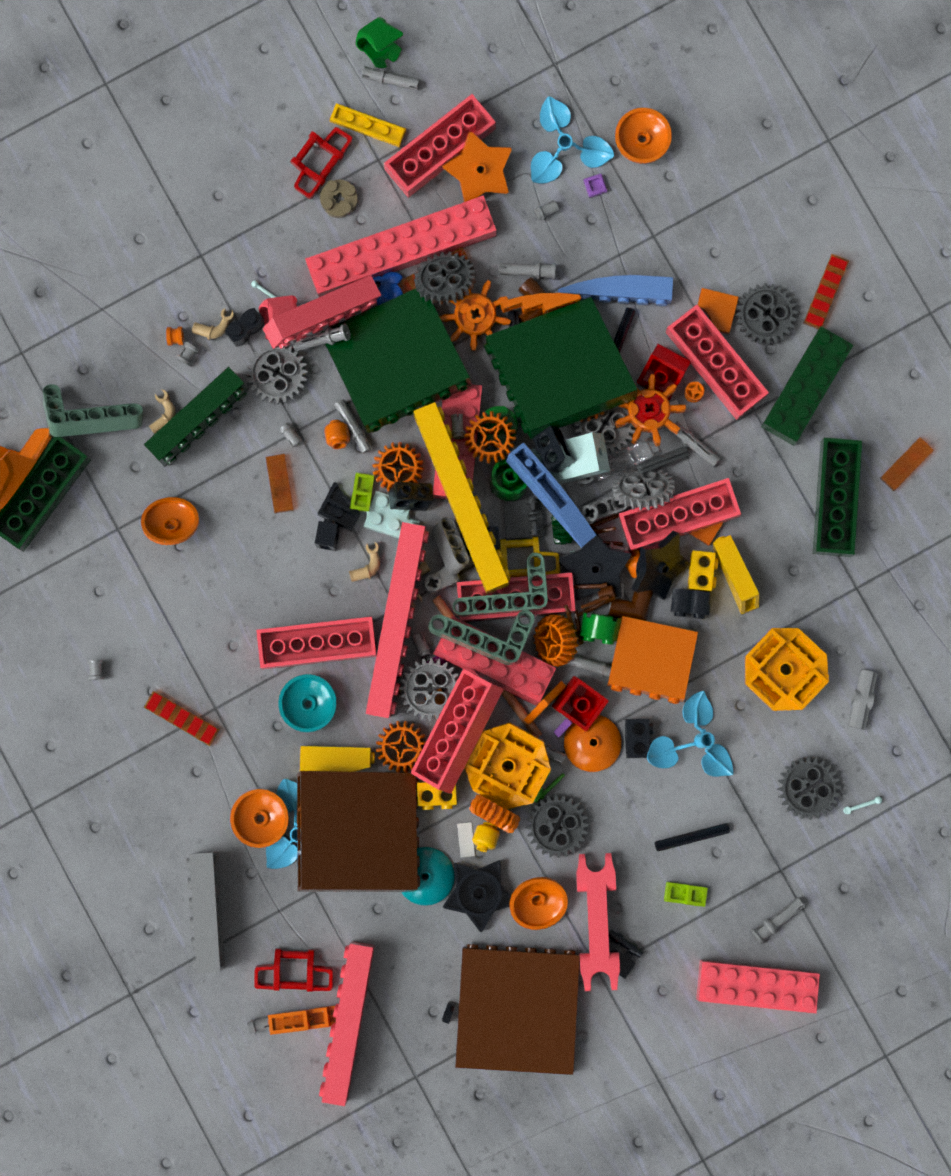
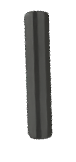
[637,447,688,474]

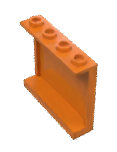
[607,616,698,704]

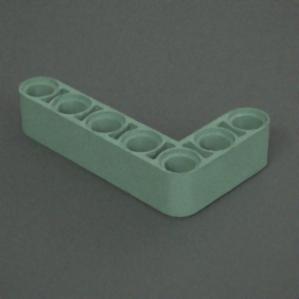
[43,384,143,437]
[452,553,548,617]
[428,610,535,665]

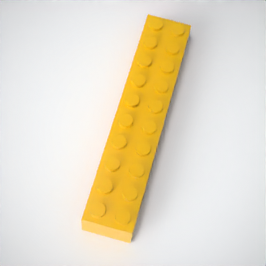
[413,402,511,594]

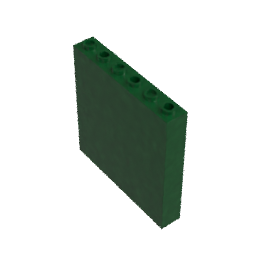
[320,288,472,433]
[484,297,638,439]

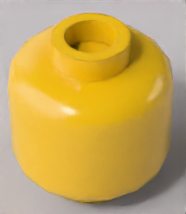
[472,822,500,853]

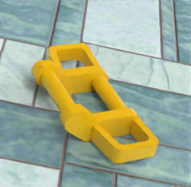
[500,537,560,577]

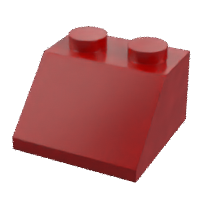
[637,344,691,401]
[551,676,609,732]

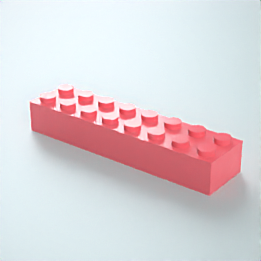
[319,941,375,1106]

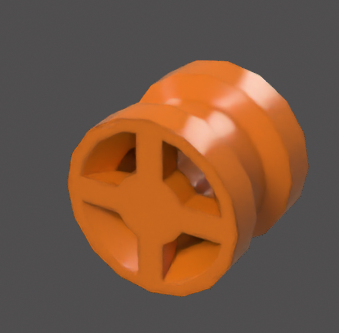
[166,326,184,346]
[684,381,704,403]

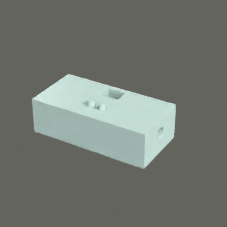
[530,432,610,484]

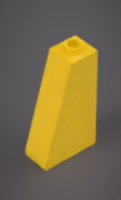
[713,535,759,615]
[300,746,375,772]

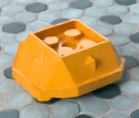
[745,628,829,711]
[464,722,551,809]

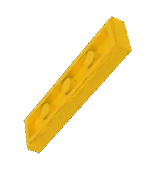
[329,103,406,148]

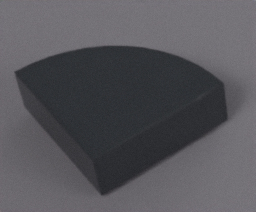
[442,1001,456,1024]

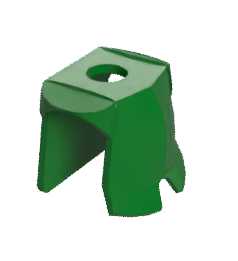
[355,17,403,69]

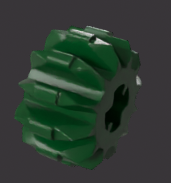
[551,515,573,545]

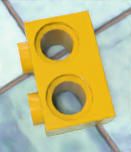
[687,550,718,592]
[417,782,457,810]

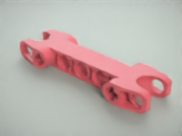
[576,853,620,991]

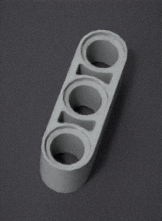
[578,496,627,522]
[432,517,470,574]

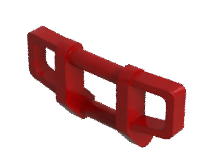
[290,127,352,199]
[254,948,333,992]

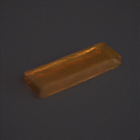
[880,437,934,491]
[266,454,294,514]

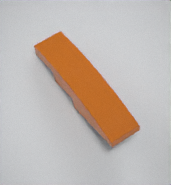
[500,293,581,315]
[268,1005,336,1035]

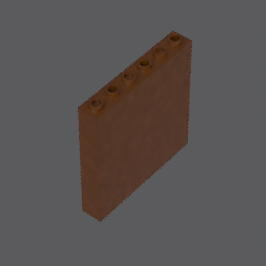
[297,771,420,892]
[455,944,580,1075]

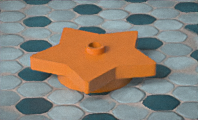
[442,131,512,202]

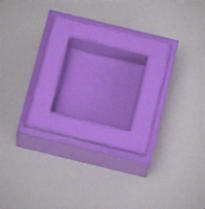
[583,174,607,198]
[553,719,572,738]

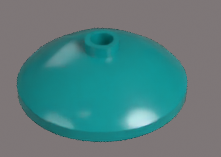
[278,674,337,732]
[401,847,455,906]

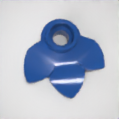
[373,272,403,305]

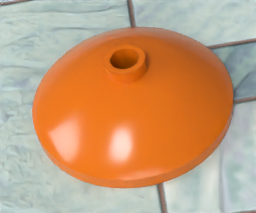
[615,108,672,164]
[141,497,199,545]
[564,715,622,772]
[230,789,289,848]
[509,877,568,930]

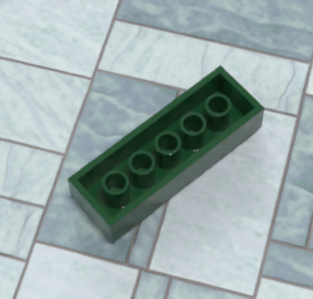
[761,326,854,446]
[143,366,248,467]
[0,437,91,552]
[813,437,862,557]

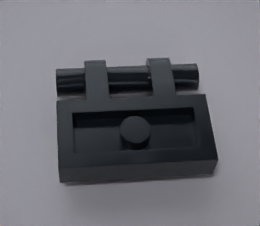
[609,929,644,979]

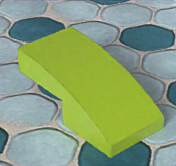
[350,473,374,512]
[664,882,708,907]

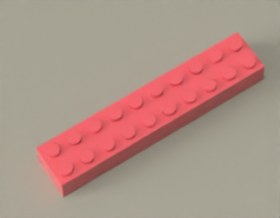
[305,195,496,297]
[366,522,429,718]

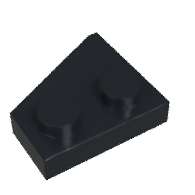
[318,482,360,532]

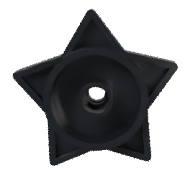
[559,530,632,600]
[631,531,690,600]
[443,860,511,932]

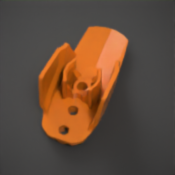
[0,428,52,511]

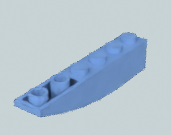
[558,275,673,306]
[506,442,596,548]

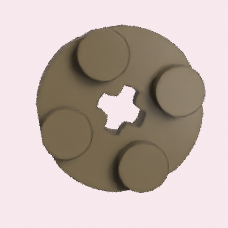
[320,179,358,218]

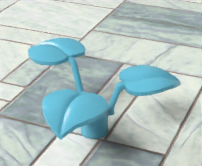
[531,96,614,184]
[647,691,733,777]
[266,779,297,869]

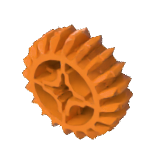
[464,411,516,464]
[372,442,424,492]
[533,614,579,667]
[376,721,426,773]
[469,795,520,833]

